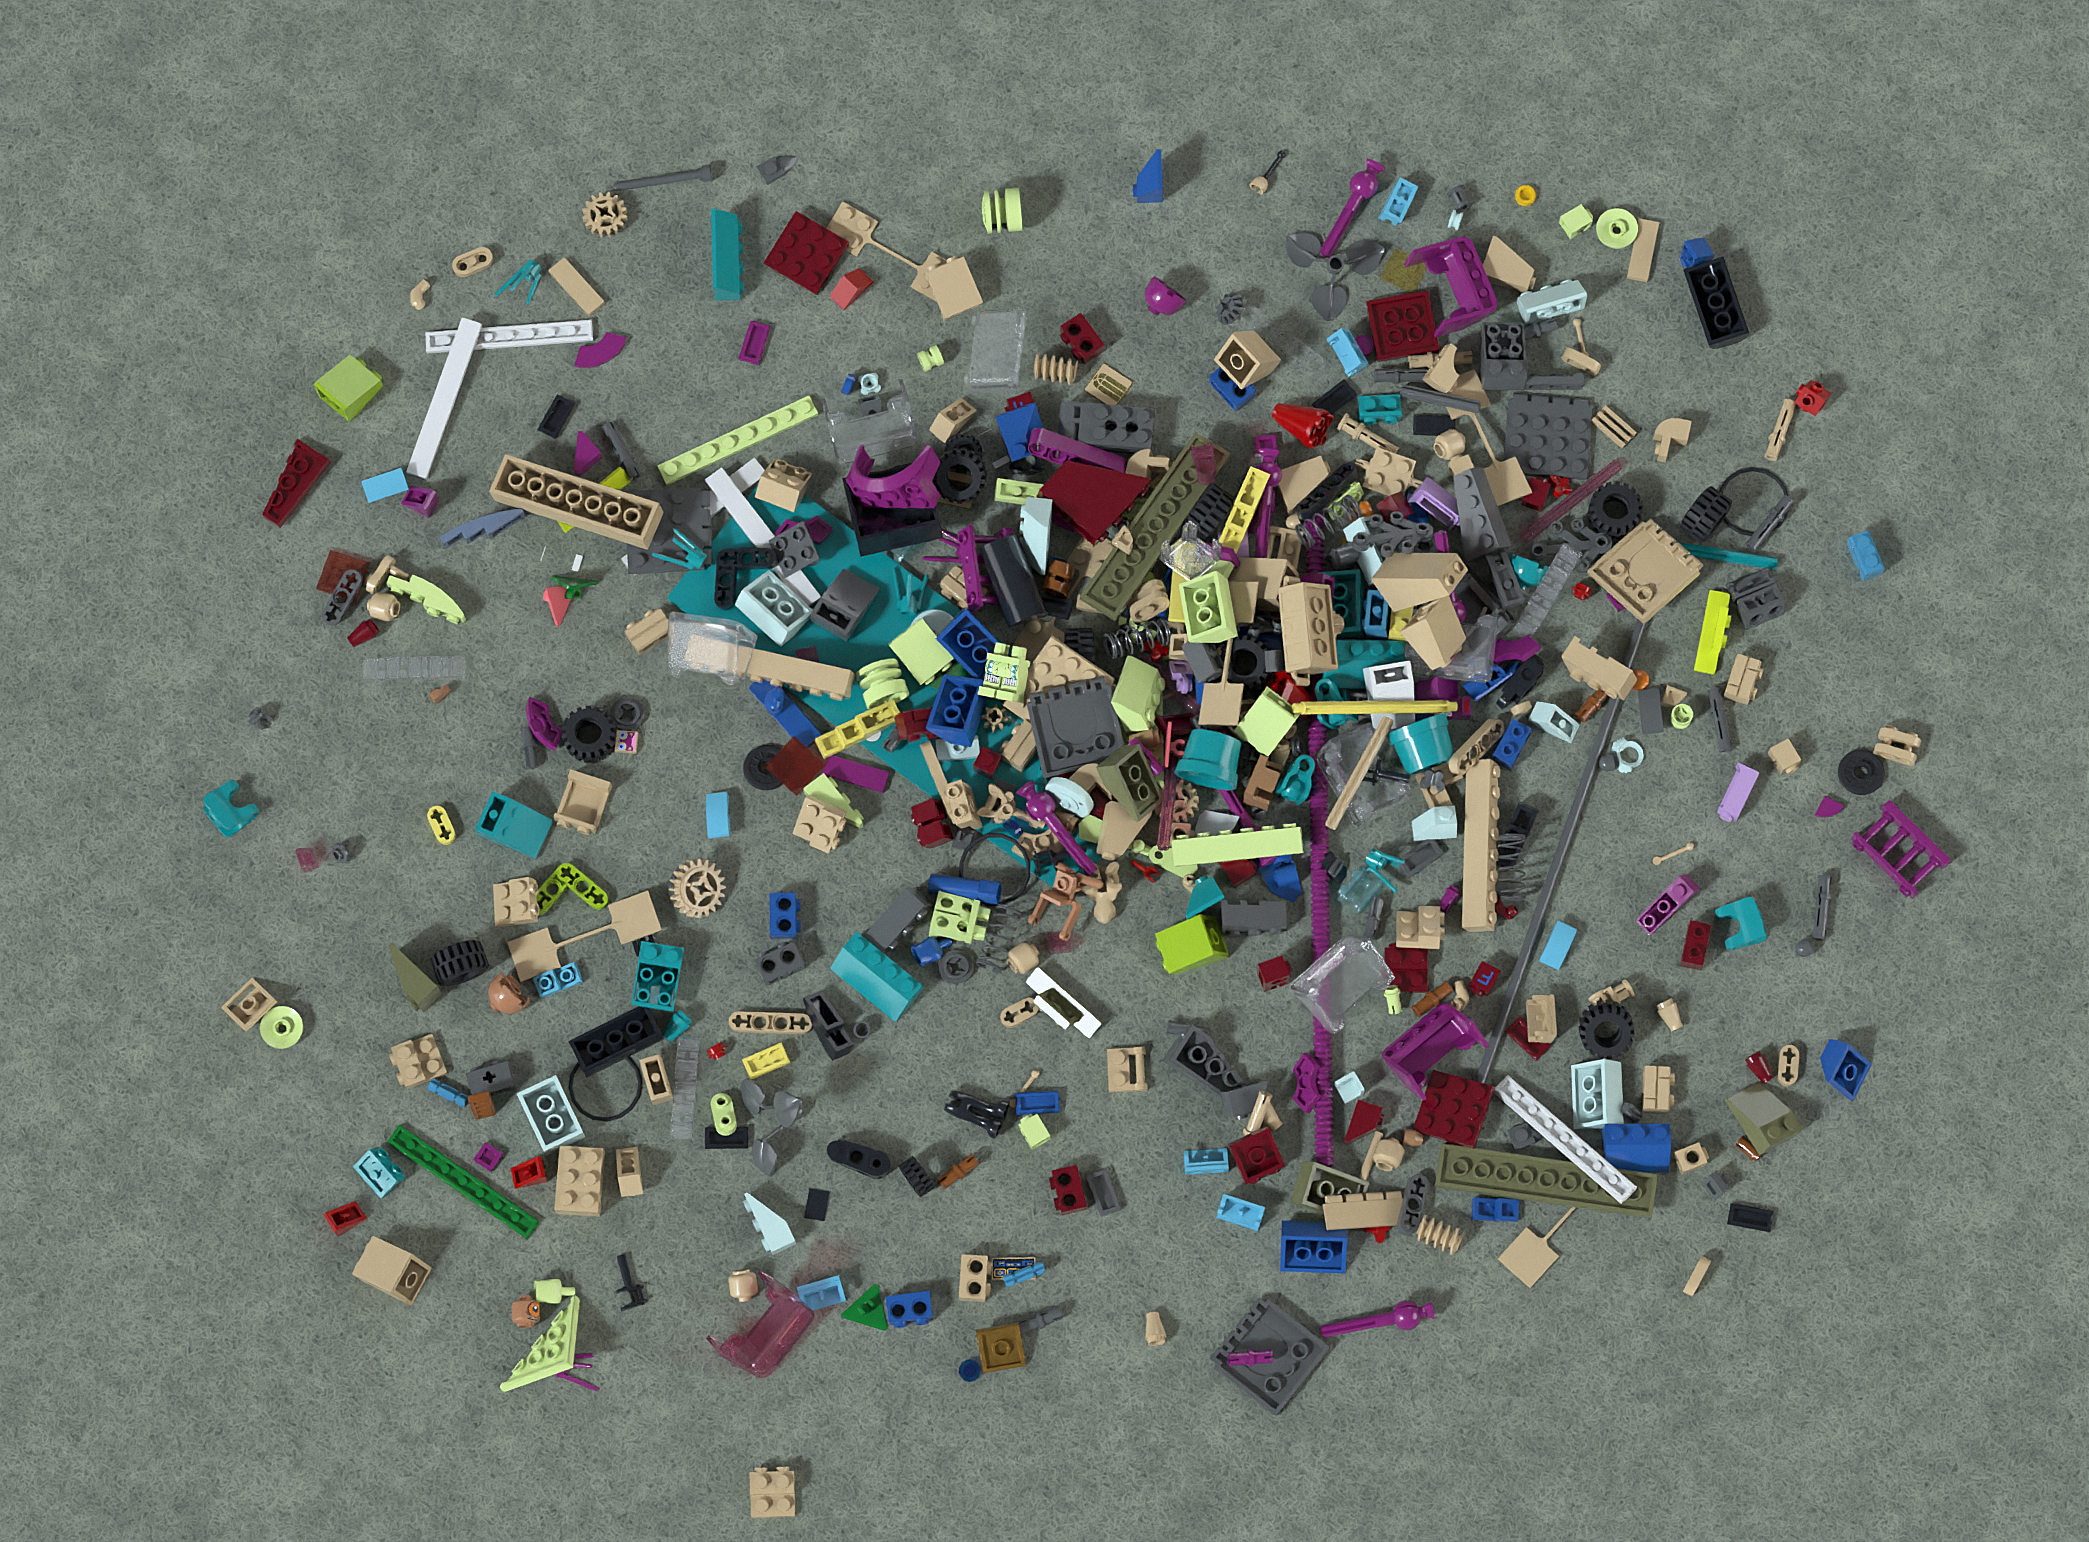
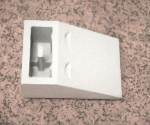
[1363,661,1415,732]

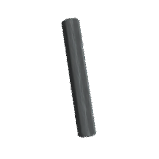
[1400,385,1481,413]

